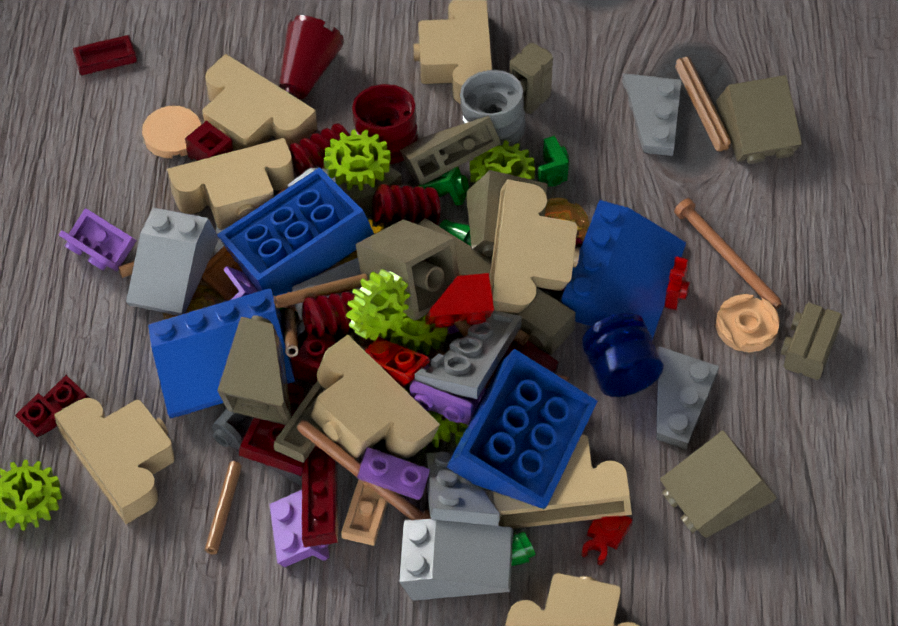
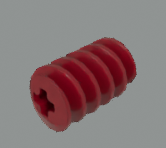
[289,123,351,177]
[372,184,440,225]
[302,292,355,337]

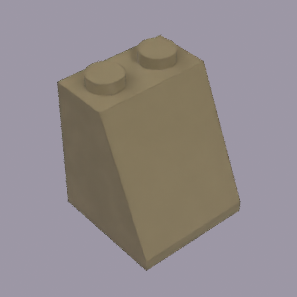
[716,75,802,164]
[466,170,547,257]
[356,219,460,321]
[217,316,292,425]
[660,430,777,538]

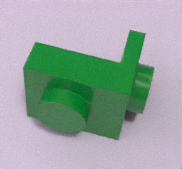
[538,135,569,187]

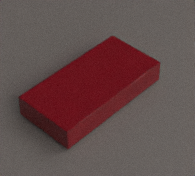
[73,35,137,76]

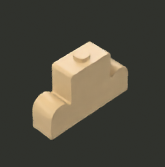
[413,0,492,104]
[203,54,317,151]
[167,138,295,229]
[490,179,579,314]
[310,335,440,459]
[54,398,175,524]
[493,435,632,529]
[505,573,639,626]

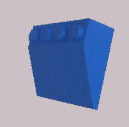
[217,167,374,296]
[562,200,686,343]
[148,288,295,419]
[447,349,598,509]

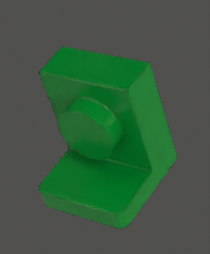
[418,167,469,206]

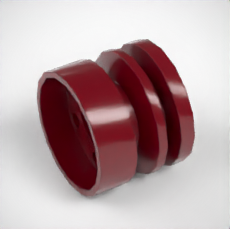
[352,84,418,164]

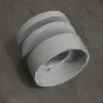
[460,70,526,146]

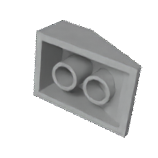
[126,208,219,316]
[399,518,513,601]

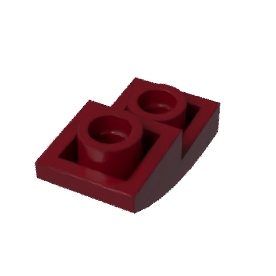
[15,375,90,438]

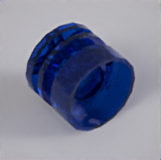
[582,313,664,397]

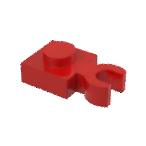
[664,256,691,310]
[581,516,633,566]

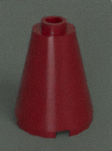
[279,15,344,99]

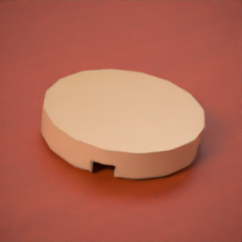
[142,106,201,158]
[715,294,780,353]

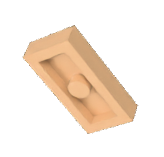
[341,479,388,546]

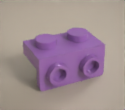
[59,208,137,272]
[410,365,486,425]
[357,447,430,500]
[270,490,329,567]

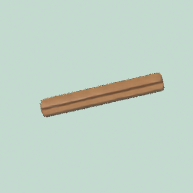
[675,56,731,152]

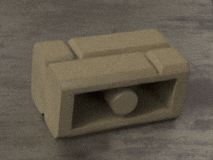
[509,43,553,114]
[781,303,843,380]

